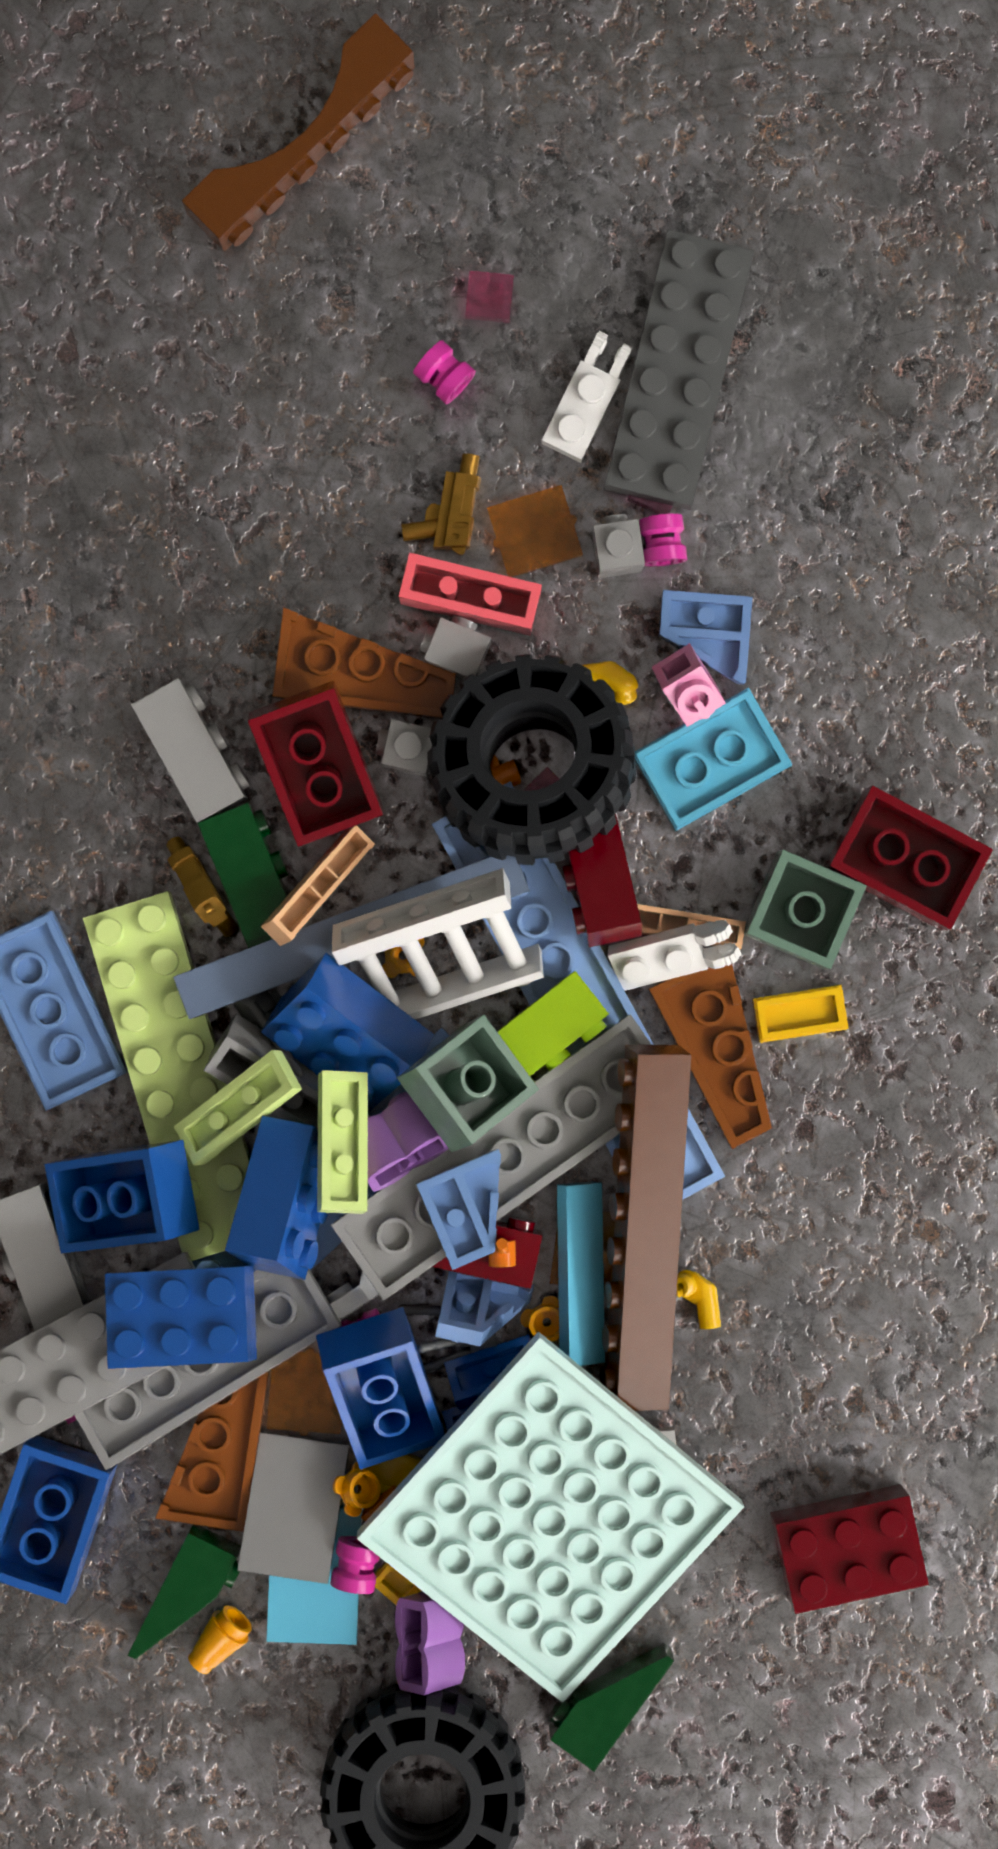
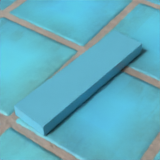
[557,1181,605,1366]

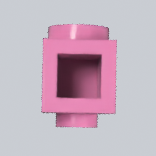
[652,643,726,727]

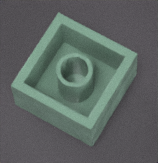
[744,850,867,969]
[397,1015,539,1152]

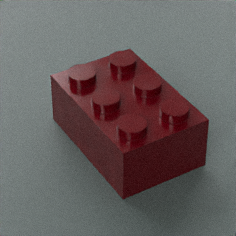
[247,680,383,847]
[823,785,993,931]
[770,1484,929,1614]

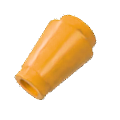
[188,1605,252,1674]

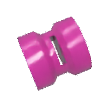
[413,340,476,405]
[639,514,688,567]
[330,1536,380,1594]

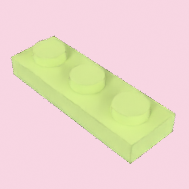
[174,1050,302,1166]
[317,1070,368,1214]

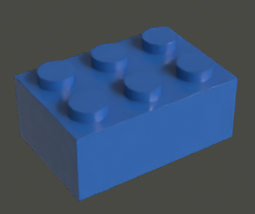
[261,952,434,1113]
[225,1116,329,1280]
[44,1140,200,1254]
[105,1266,257,1369]
[316,1307,445,1470]
[0,1435,118,1604]

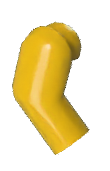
[582,661,638,705]
[676,1270,721,1329]

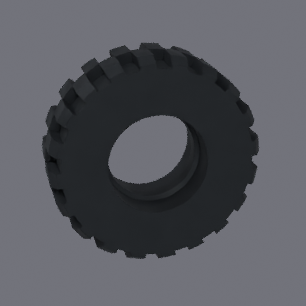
[427,654,636,865]
[320,1684,525,1849]

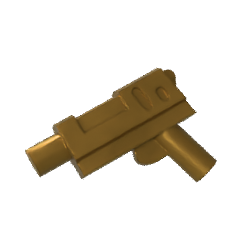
[401,453,481,556]
[166,837,238,937]

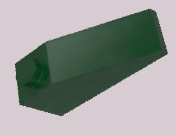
[127,1524,241,1660]
[548,1643,674,1772]

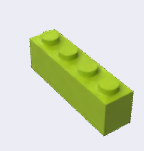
[497,971,609,1081]

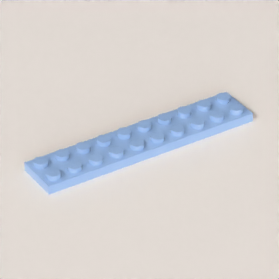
[432,781,725,1200]

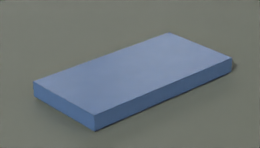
[0,911,128,1111]

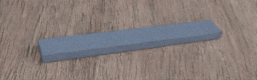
[173,855,530,1019]

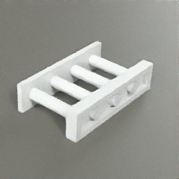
[332,868,544,1019]

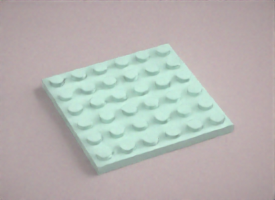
[357,1331,744,1702]

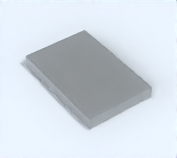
[237,1433,350,1584]

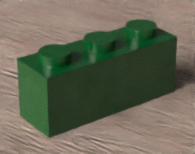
[198,803,289,948]

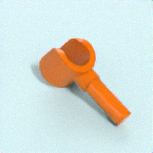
[490,755,521,787]
[488,1238,516,1267]

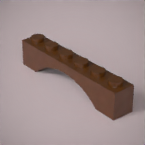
[181,13,415,252]

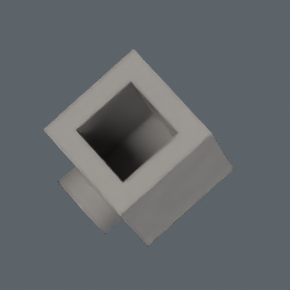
[591,514,645,579]
[420,615,491,680]
[376,719,433,777]

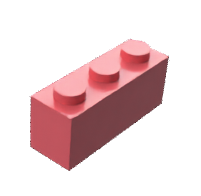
[399,552,542,636]

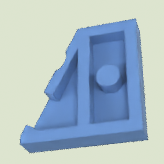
[659,590,753,685]
[416,1149,501,1270]
[435,1271,534,1347]

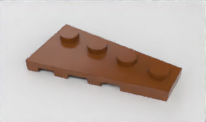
[272,607,456,719]
[648,964,772,1149]
[155,1371,270,1532]

